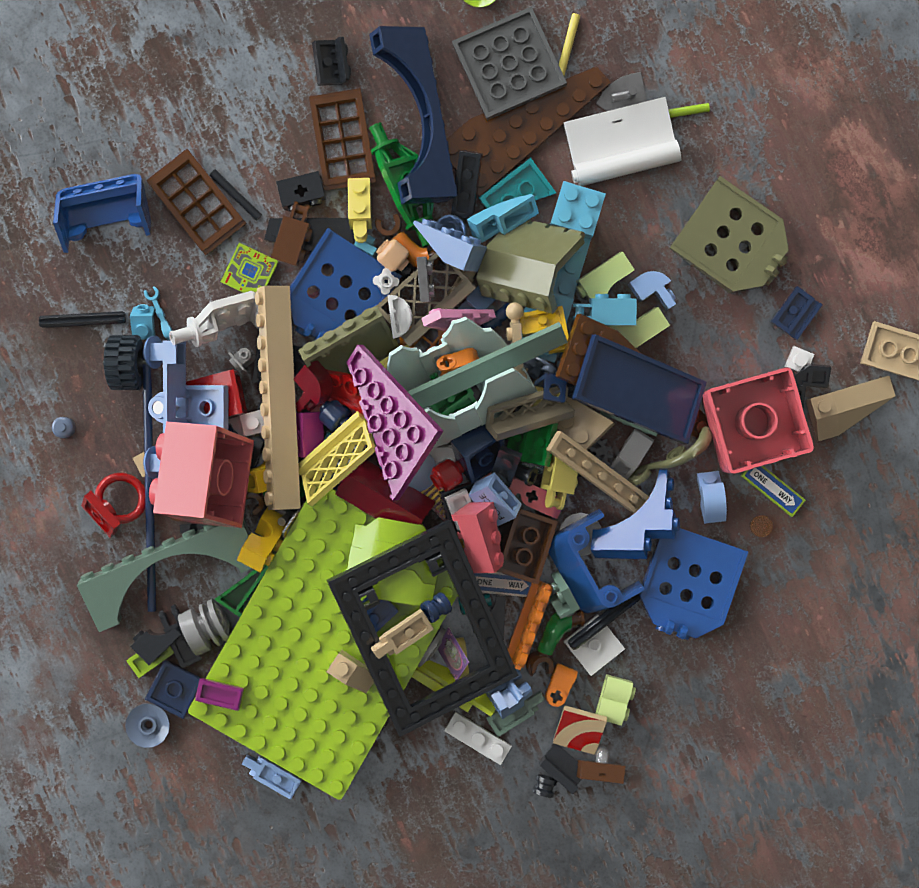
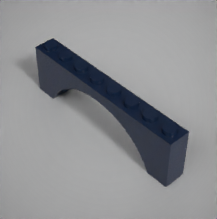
[369,26,457,204]

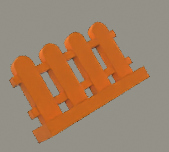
[507,581,553,670]

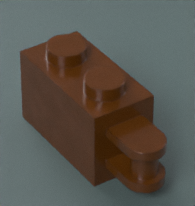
[271,201,313,266]

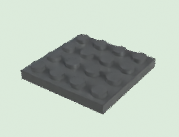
[452,6,567,120]

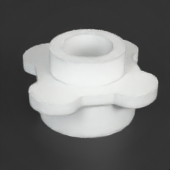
[373,268,399,295]

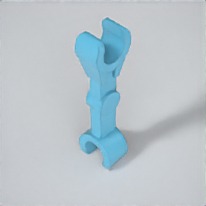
[144,287,173,340]

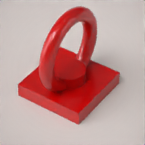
[81,473,145,538]

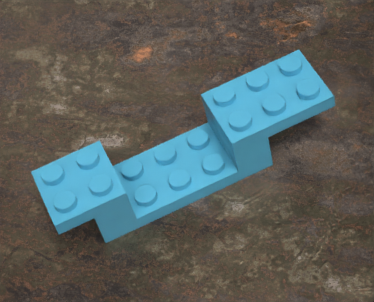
[522,181,606,363]

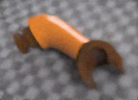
[375,214,442,270]

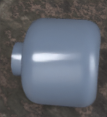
[52,417,76,438]

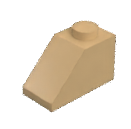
[327,650,374,693]

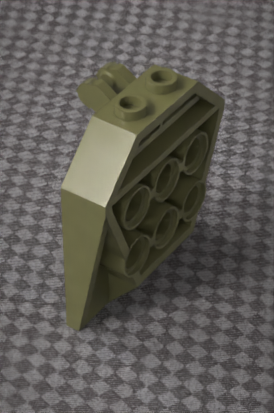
[669,176,789,294]

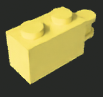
[348,178,372,243]
[540,454,578,510]

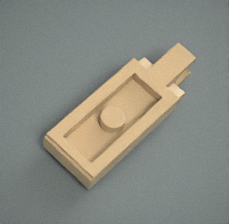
[371,609,434,659]

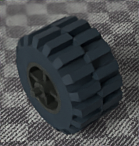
[103,335,147,390]

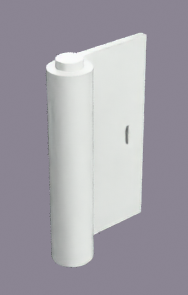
[563,97,681,186]

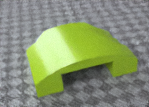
[346,517,441,606]

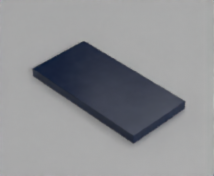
[572,334,707,444]

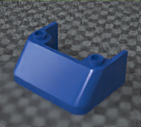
[53,174,151,253]
[548,509,645,613]

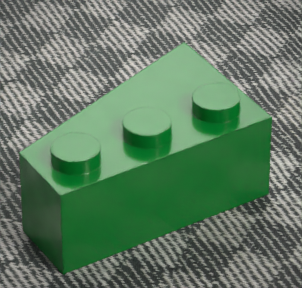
[214,565,268,617]

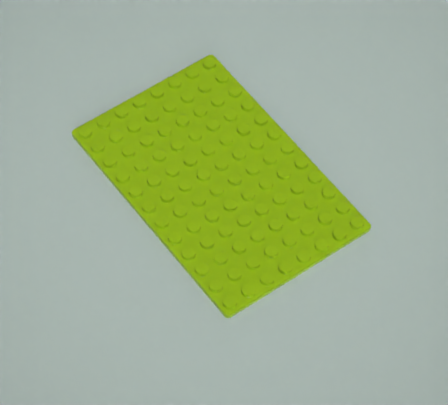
[188,487,458,800]

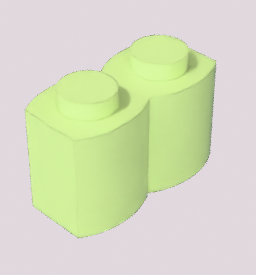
[595,674,636,726]

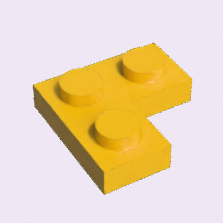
[520,306,569,354]

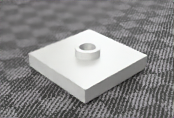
[564,614,625,676]

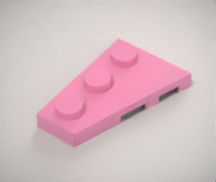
[422,308,496,331]

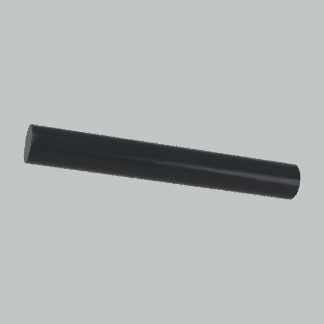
[209,169,262,221]

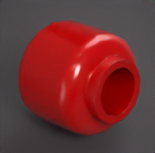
[430,458,464,492]

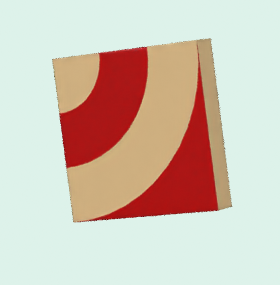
[553,706,607,755]

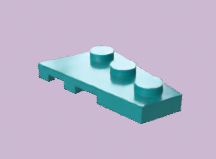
[478,158,556,209]

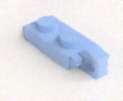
[242,754,302,799]

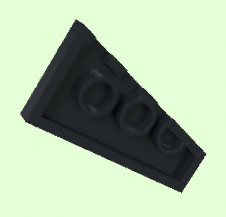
[264,218,355,252]

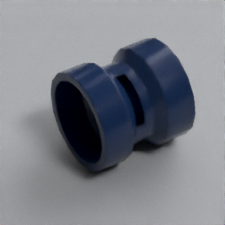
[420,592,452,623]

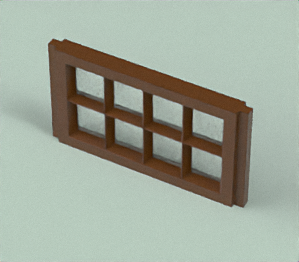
[309,88,376,191]
[146,149,247,256]

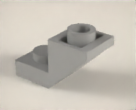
[610,428,654,480]

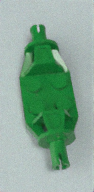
[369,122,434,248]

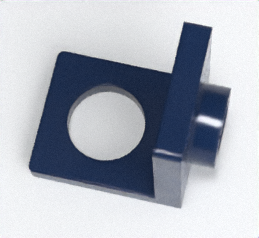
[534,373,566,403]

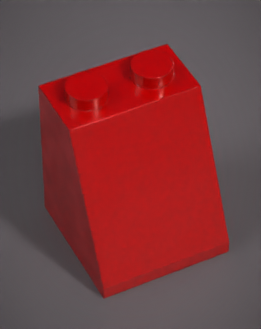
[186,369,248,419]

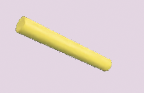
[559,13,580,76]

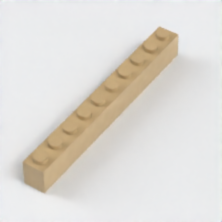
[255,286,300,510]

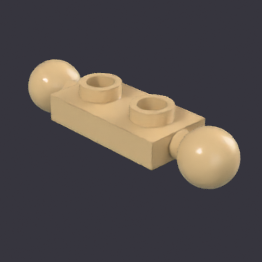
[506,302,527,379]

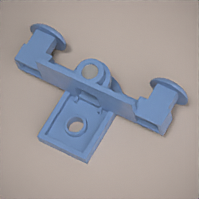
[143,336,228,479]

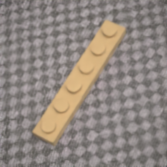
[546,431,649,514]

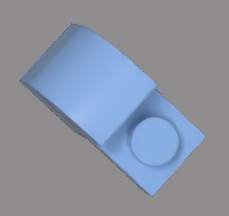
[628,271,676,311]
[697,471,727,524]

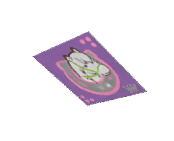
[438,627,469,681]

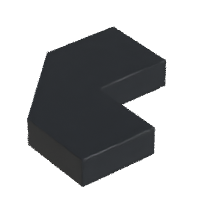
[794,364,831,408]

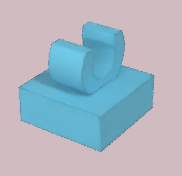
[354,235,377,258]

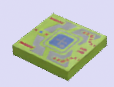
[221,243,279,293]

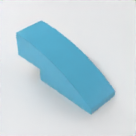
[467,194,539,243]

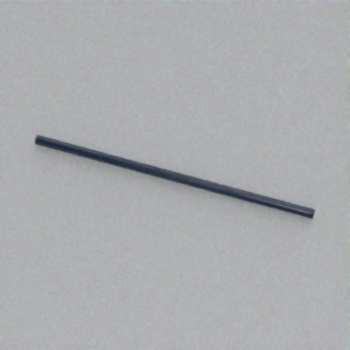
[142,349,156,612]

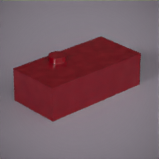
[335,460,436,525]

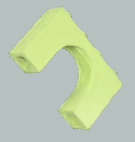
[576,252,670,348]

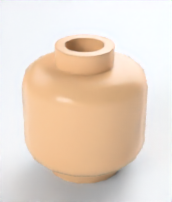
[376,239,409,272]

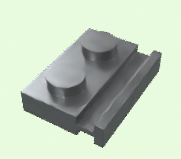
[416,257,434,302]

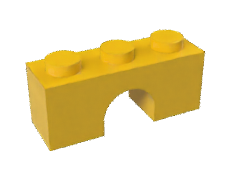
[237,507,288,573]

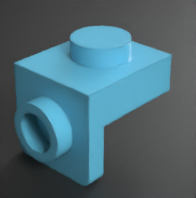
[130,304,156,339]

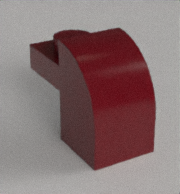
[293,360,333,413]

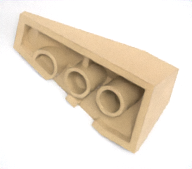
[805,376,895,442]

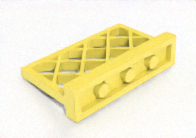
[298,411,376,506]

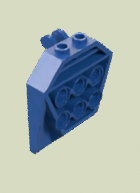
[290,228,401,341]
[638,528,748,640]

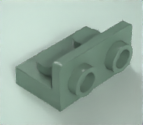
[549,571,580,619]

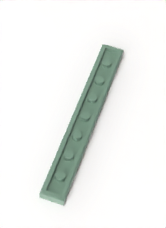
[407,322,568,409]

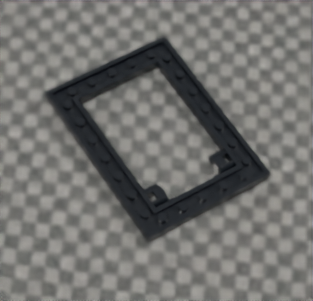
[326,519,519,737]

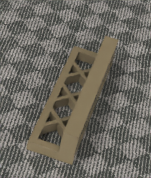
[486,385,575,441]

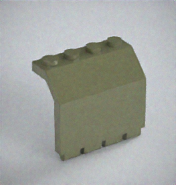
[477,220,585,314]
[298,305,399,374]

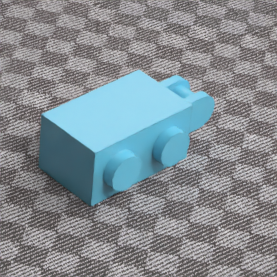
[573,294,637,325]

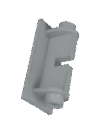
[228,348,255,372]

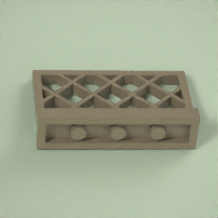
[377,253,476,347]

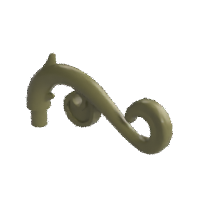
[628,427,712,486]

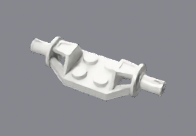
[169,291,259,347]

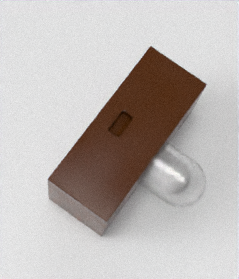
[576,747,626,784]

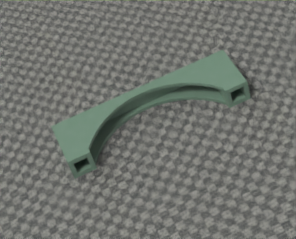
[77,517,252,632]

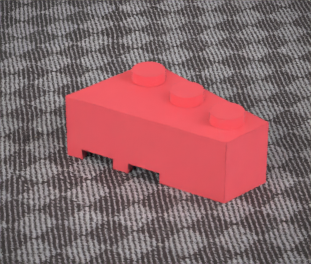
[451,502,504,573]

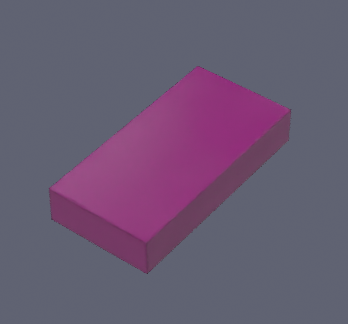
[195,678,244,711]

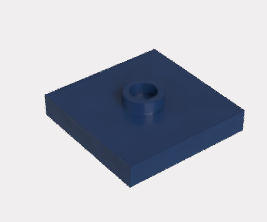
[145,660,201,719]

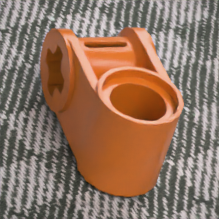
[436,348,479,376]
[545,663,578,707]

